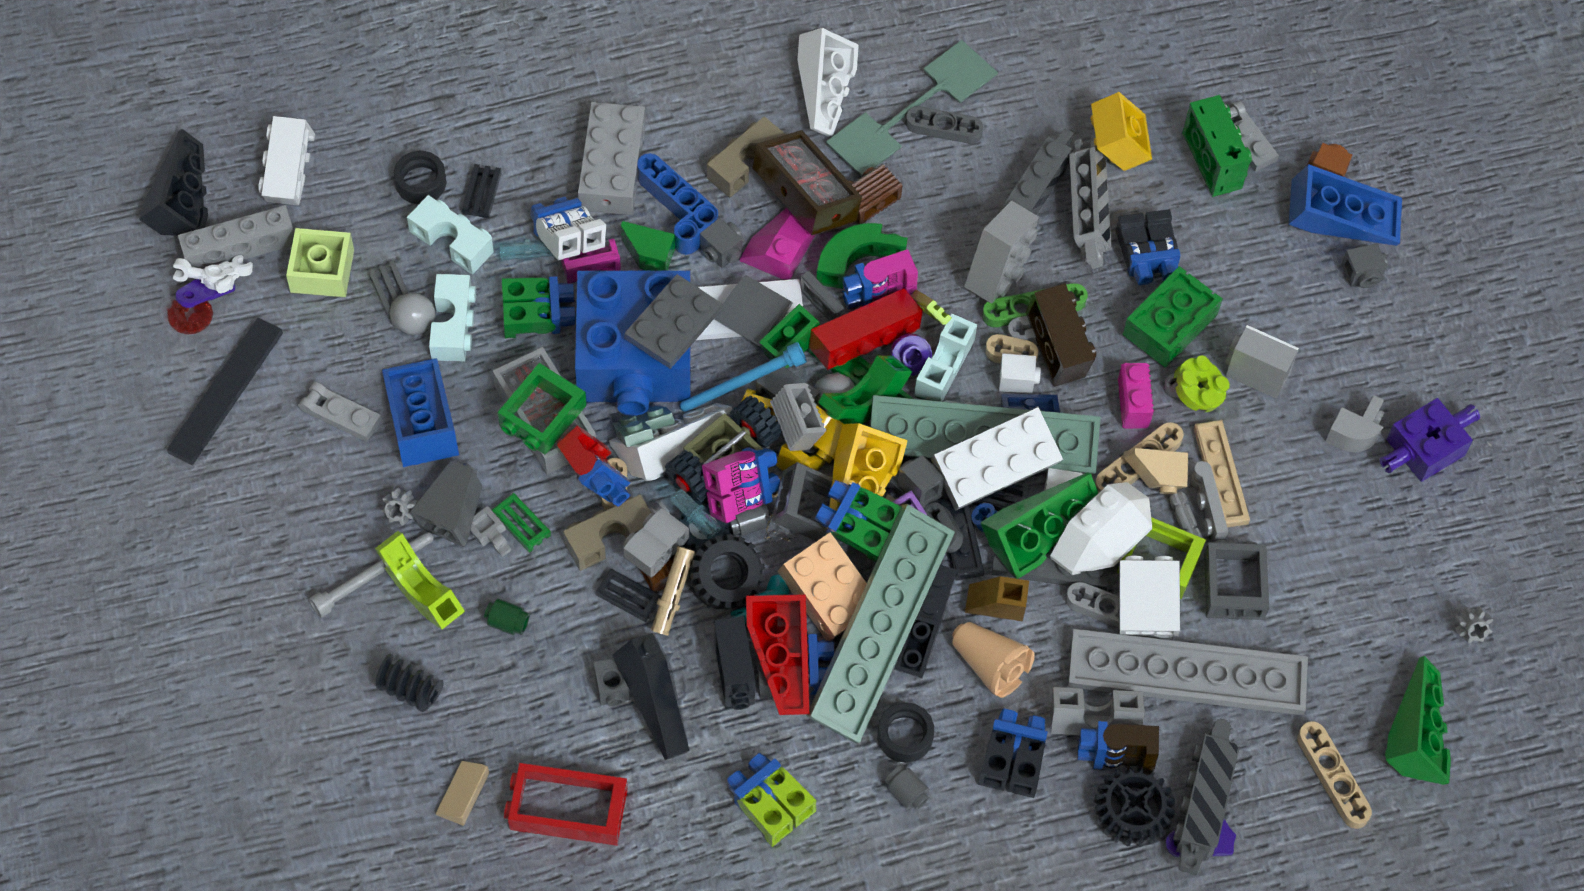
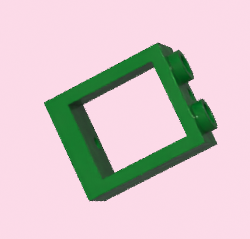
[497,363,587,455]

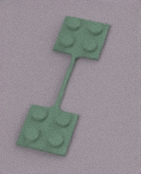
[826,40,998,177]

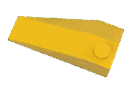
[826,423,907,538]

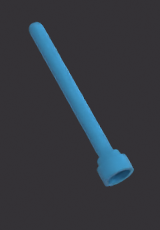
[680,342,807,412]

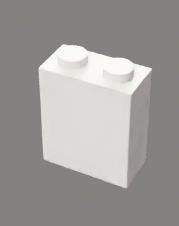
[1119,556,1180,636]

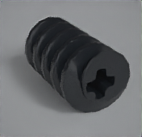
[376,654,444,712]

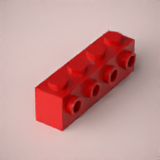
[809,288,923,370]

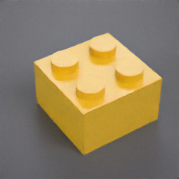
[1090,92,1152,171]

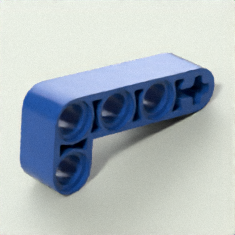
[638,153,718,255]

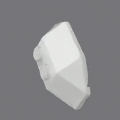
[1050,482,1152,575]

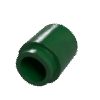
[484,598,530,635]

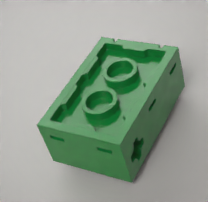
[1182,95,1252,197]
[1123,266,1223,368]

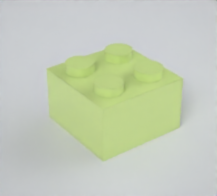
[286,228,354,297]

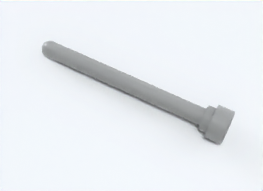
[309,532,434,618]

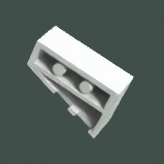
[259,116,315,206]

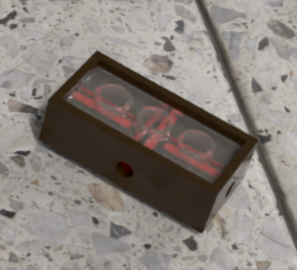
[752,130,862,236]

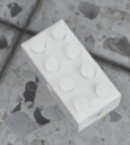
[931,407,1063,511]

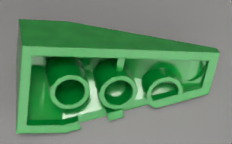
[980,472,1099,579]
[1385,656,1451,785]

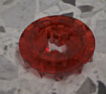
[167,300,213,334]

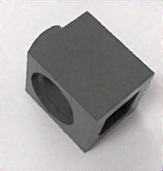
[593,658,630,706]

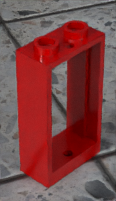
[504,763,628,846]

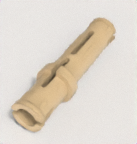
[651,546,695,636]

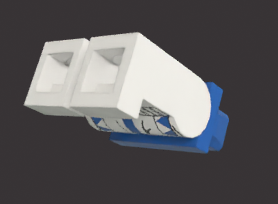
[531,196,606,260]

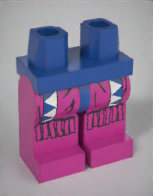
[842,249,918,309]
[702,447,780,523]

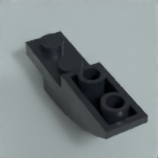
[894,565,957,679]

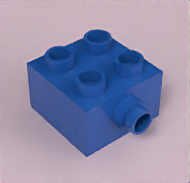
[575,271,691,416]

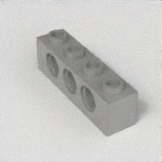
[178,205,294,269]

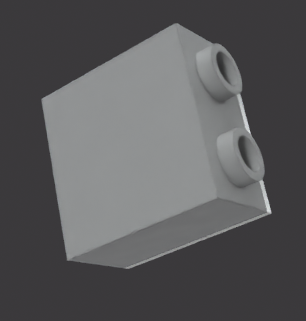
[1225,325,1299,399]

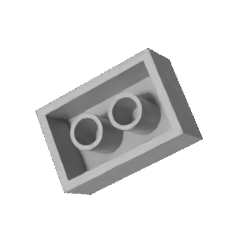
[964,200,1039,304]

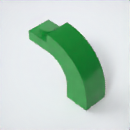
[816,223,908,289]
[818,355,912,424]

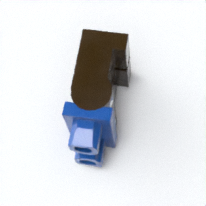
[1077,721,1159,775]

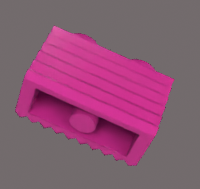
[1118,363,1154,429]

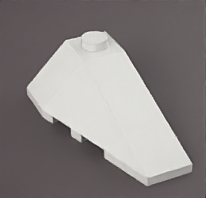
[797,28,859,137]
[609,403,732,481]

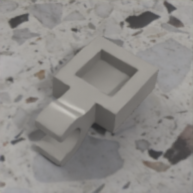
[470,506,512,557]

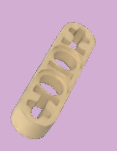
[1095,422,1184,493]
[1297,721,1372,829]

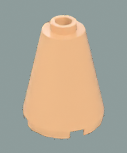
[952,622,1034,698]

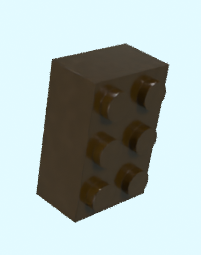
[1025,283,1096,387]

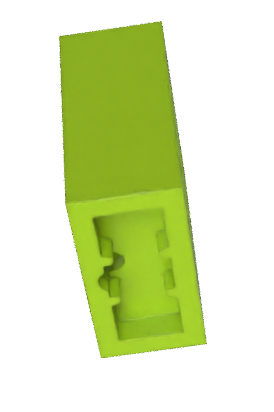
[1117,517,1206,600]

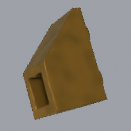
[965,576,1029,621]

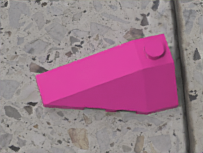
[740,207,816,280]

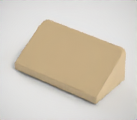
[436,761,489,826]

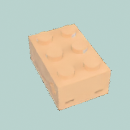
[777,532,867,641]

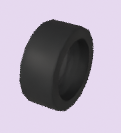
[393,150,447,204]
[877,702,935,763]

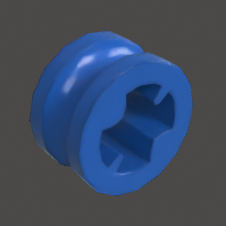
[971,503,997,532]

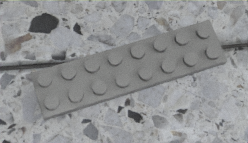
[1068,629,1308,715]

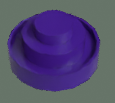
[890,334,932,376]

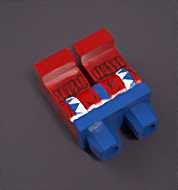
[557,425,630,507]

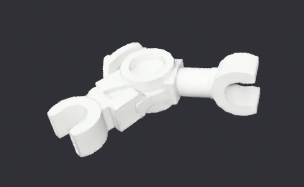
[173,255,253,293]

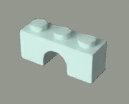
[407,195,494,275]
[429,274,476,361]
[914,314,977,402]

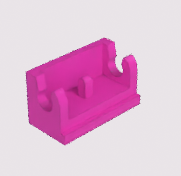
[561,238,621,284]

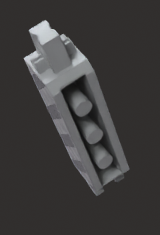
[1069,135,1112,269]

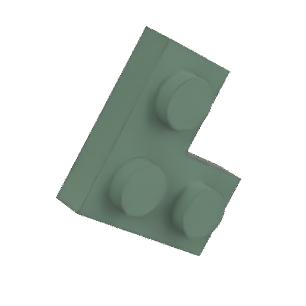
[612,406,675,447]

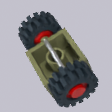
[665,396,782,505]

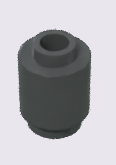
[729,504,770,537]
[885,765,930,810]

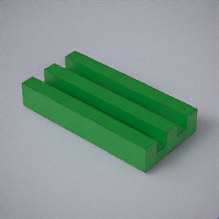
[492,493,551,553]

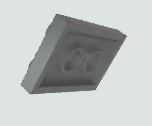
[625,274,723,369]

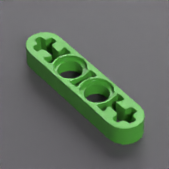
[982,284,1088,327]

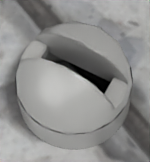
[1164,373,1178,398]

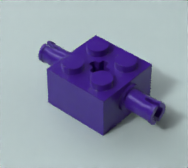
[1379,398,1480,482]

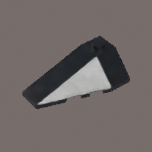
[139,129,208,236]
[612,633,690,760]

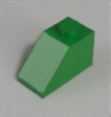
[621,221,675,271]

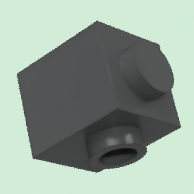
[897,455,944,506]

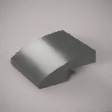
[714,275,793,348]

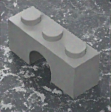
[1050,687,1145,735]

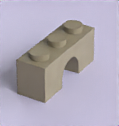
[707,116,786,198]
[563,494,651,571]

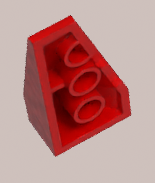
[746,594,809,715]

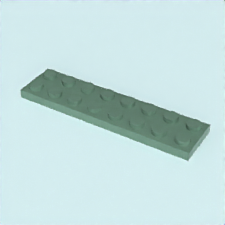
[870,395,1101,474]
[806,504,955,743]

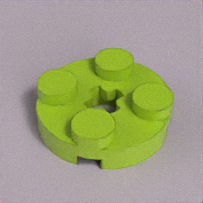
[1174,355,1230,412]

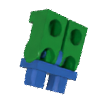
[502,276,575,339]
[815,480,902,562]

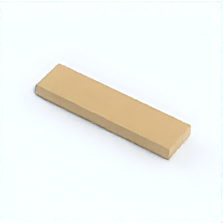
[1193,420,1250,528]

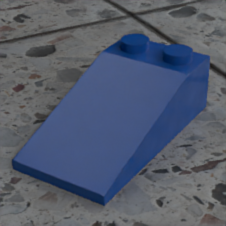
[1288,164,1402,246]
[382,358,459,467]

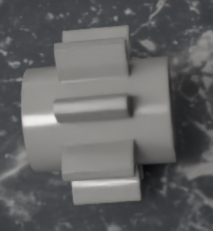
[381,487,419,525]
[1455,606,1493,644]

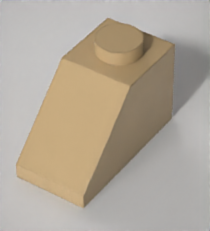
[1124,448,1188,494]

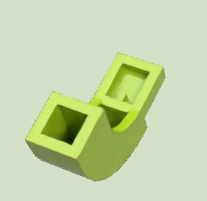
[375,531,465,629]

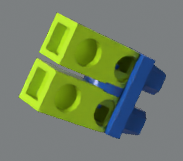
[727,753,816,847]

